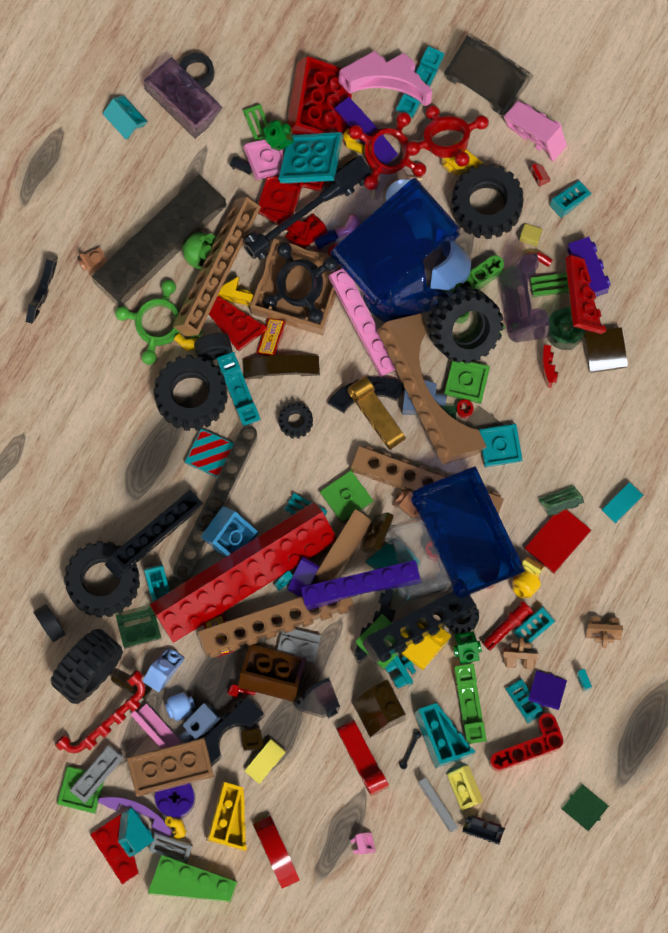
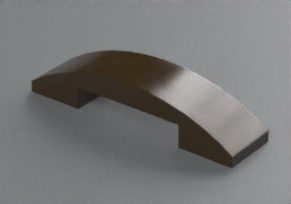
[243,355,320,379]

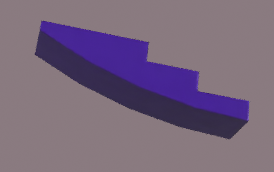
[334,97,398,165]

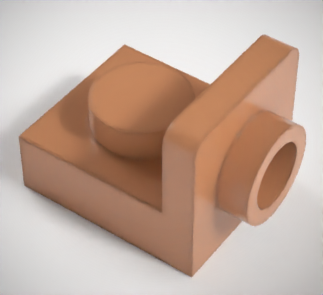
[78,247,109,275]
[392,490,426,520]

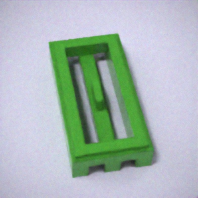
[243,104,268,142]
[530,273,569,297]

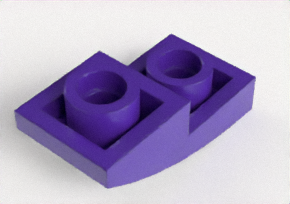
[288,557,320,597]

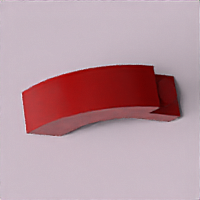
[253,816,300,889]

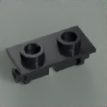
[462,814,505,845]

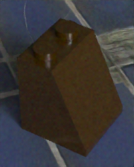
[352,679,406,738]

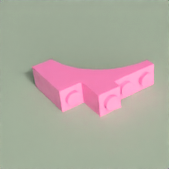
[339,51,432,106]

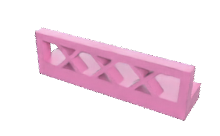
[131,704,182,749]

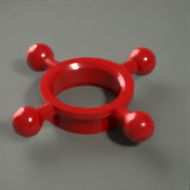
[405,105,489,167]
[348,112,427,190]

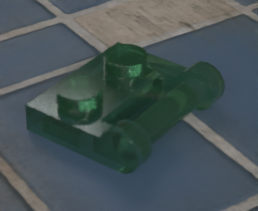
[116,606,162,649]

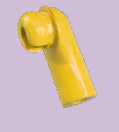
[343,129,365,154]
[174,333,199,351]

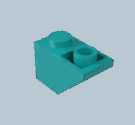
[118,808,154,858]

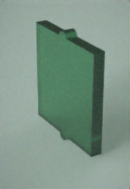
[561,784,609,831]

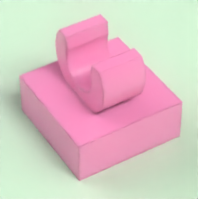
[351,833,376,855]

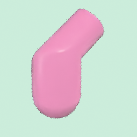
[336,214,359,237]

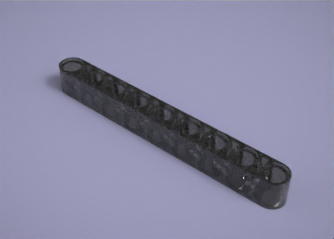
[173,425,258,583]

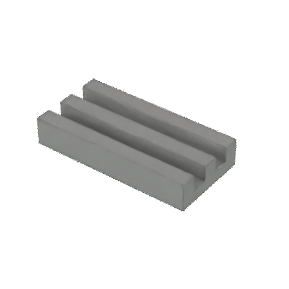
[149,831,193,864]

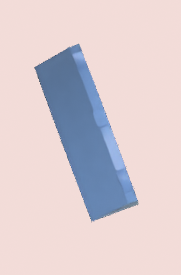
[431,226,471,290]

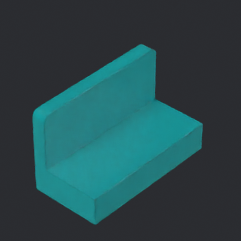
[103,95,148,139]

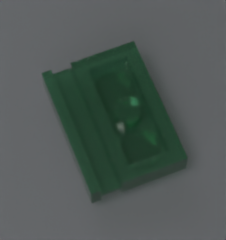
[539,486,584,516]

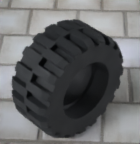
[451,163,524,239]
[427,286,504,363]
[154,355,228,431]
[64,541,140,618]
[50,629,123,704]

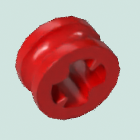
[456,400,474,418]

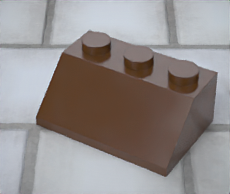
[238,645,306,702]

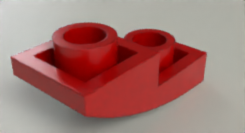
[542,344,558,388]

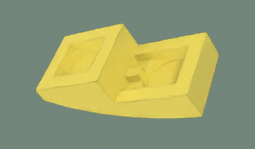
[521,557,545,577]
[244,739,287,784]

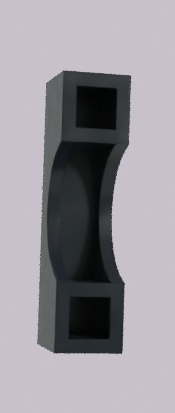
[204,697,265,767]

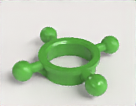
[115,280,203,365]

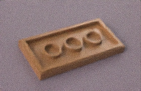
[127,738,214,797]

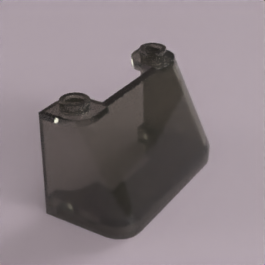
[444,35,534,115]

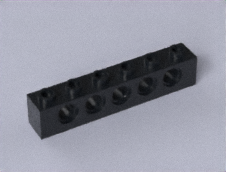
[104,490,203,579]
[362,585,476,664]

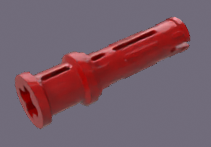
[481,600,534,651]

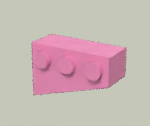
[504,101,567,162]

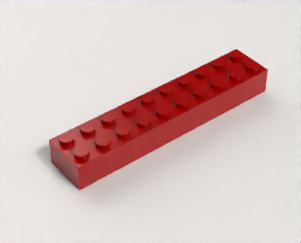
[149,502,337,643]

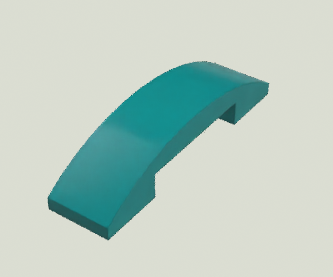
[396,46,445,119]
[216,352,261,427]

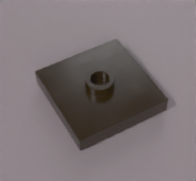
[361,512,394,553]

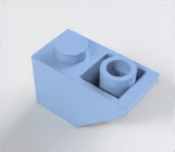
[143,647,185,692]

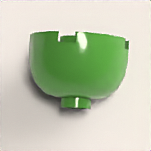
[182,232,216,270]

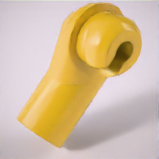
[165,816,187,839]

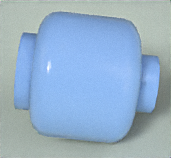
[165,693,195,721]

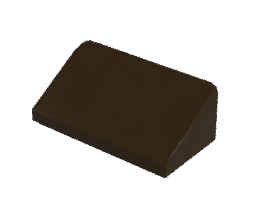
[111,670,153,700]

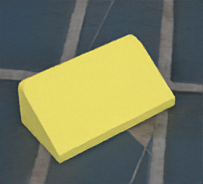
[447,766,483,811]

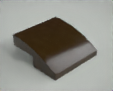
[584,327,628,373]

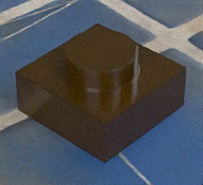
[241,728,263,752]

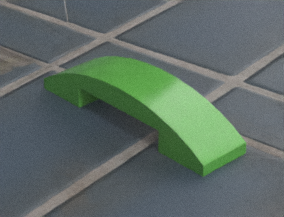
[454,663,487,744]

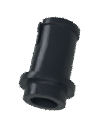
[230,156,252,176]

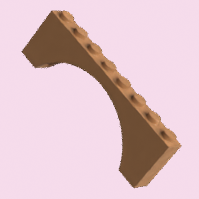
[377,314,487,465]

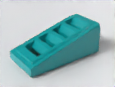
[550,180,592,218]
[514,606,556,643]
[505,678,544,724]

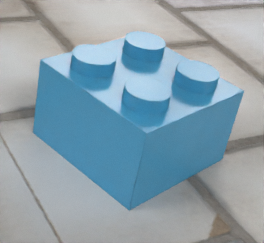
[201,506,259,558]

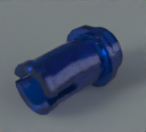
[313,229,339,250]

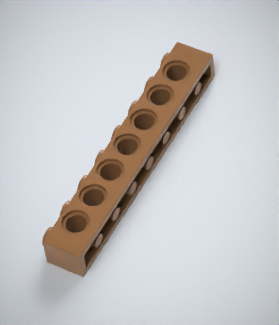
[172,197,261,337]
[351,446,504,524]
[198,597,354,658]

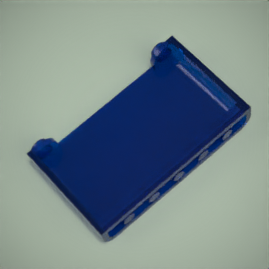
[330,178,462,306]
[411,466,525,598]

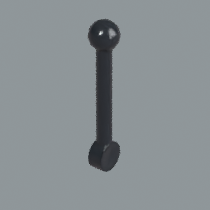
[400,731,421,770]

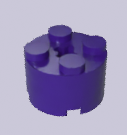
[155,784,196,819]

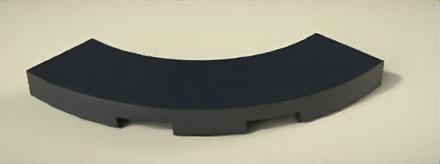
[25,255,58,324]
[328,377,405,414]

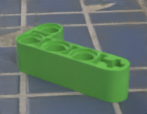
[441,256,504,324]

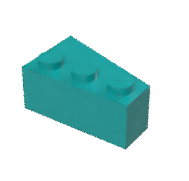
[415,703,476,769]

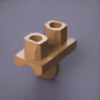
[586,616,623,648]
[503,637,539,669]

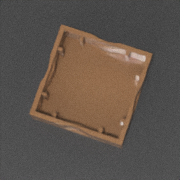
[250,239,346,336]

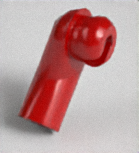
[523,251,553,267]

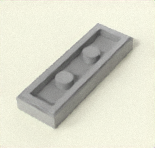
[70,745,124,804]
[419,778,458,833]

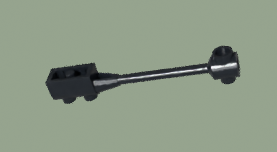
[243,155,371,260]

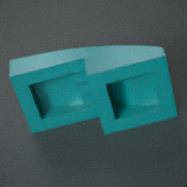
[602,482,644,524]

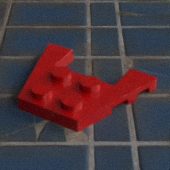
[258,176,325,241]

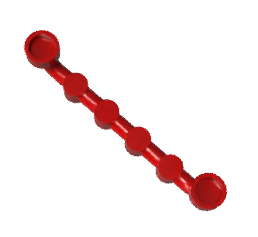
[54,670,146,754]

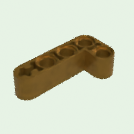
[347,376,406,450]

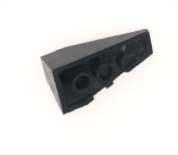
[294,677,340,719]

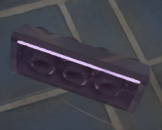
[144,57,222,139]

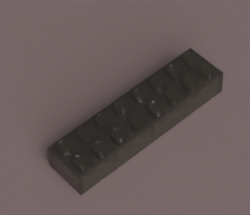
[91,175,226,307]

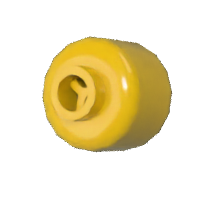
[512,570,541,598]

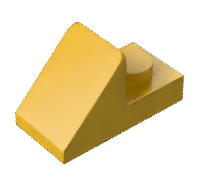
[218,277,254,307]

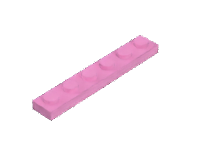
[328,267,396,377]

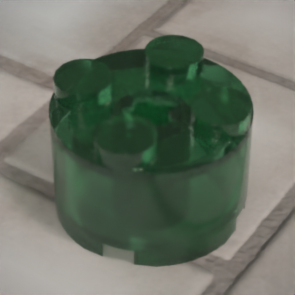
[546,307,585,350]

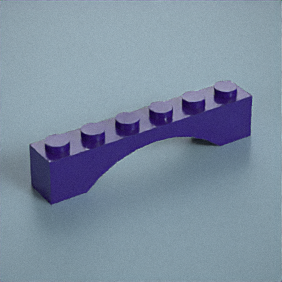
[301,560,422,610]

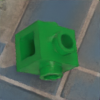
[263,120,295,151]
[453,631,482,664]

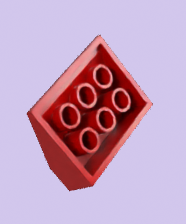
[287,56,352,143]

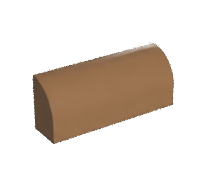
[315,509,372,583]

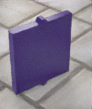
[528,670,567,710]

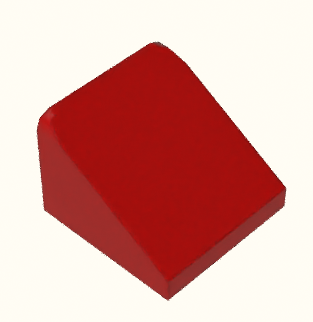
[531,164,551,187]

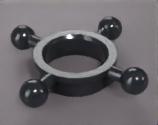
[263,242,338,324]

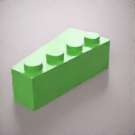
[148,855,238,902]

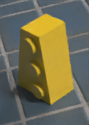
[206,782,247,852]

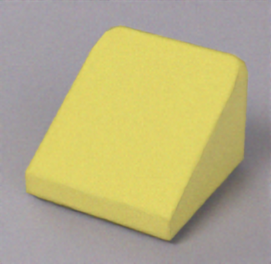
[519,224,543,247]

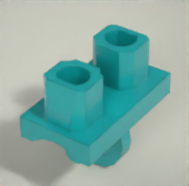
[385,656,417,689]

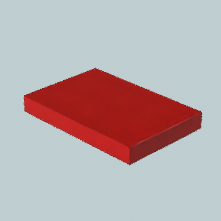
[524,506,591,574]

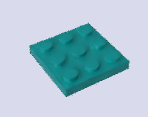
[279,132,343,183]

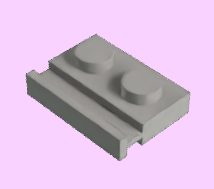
[277,629,321,664]

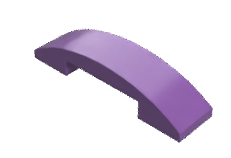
[98,797,172,836]

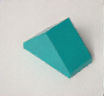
[144,564,170,602]

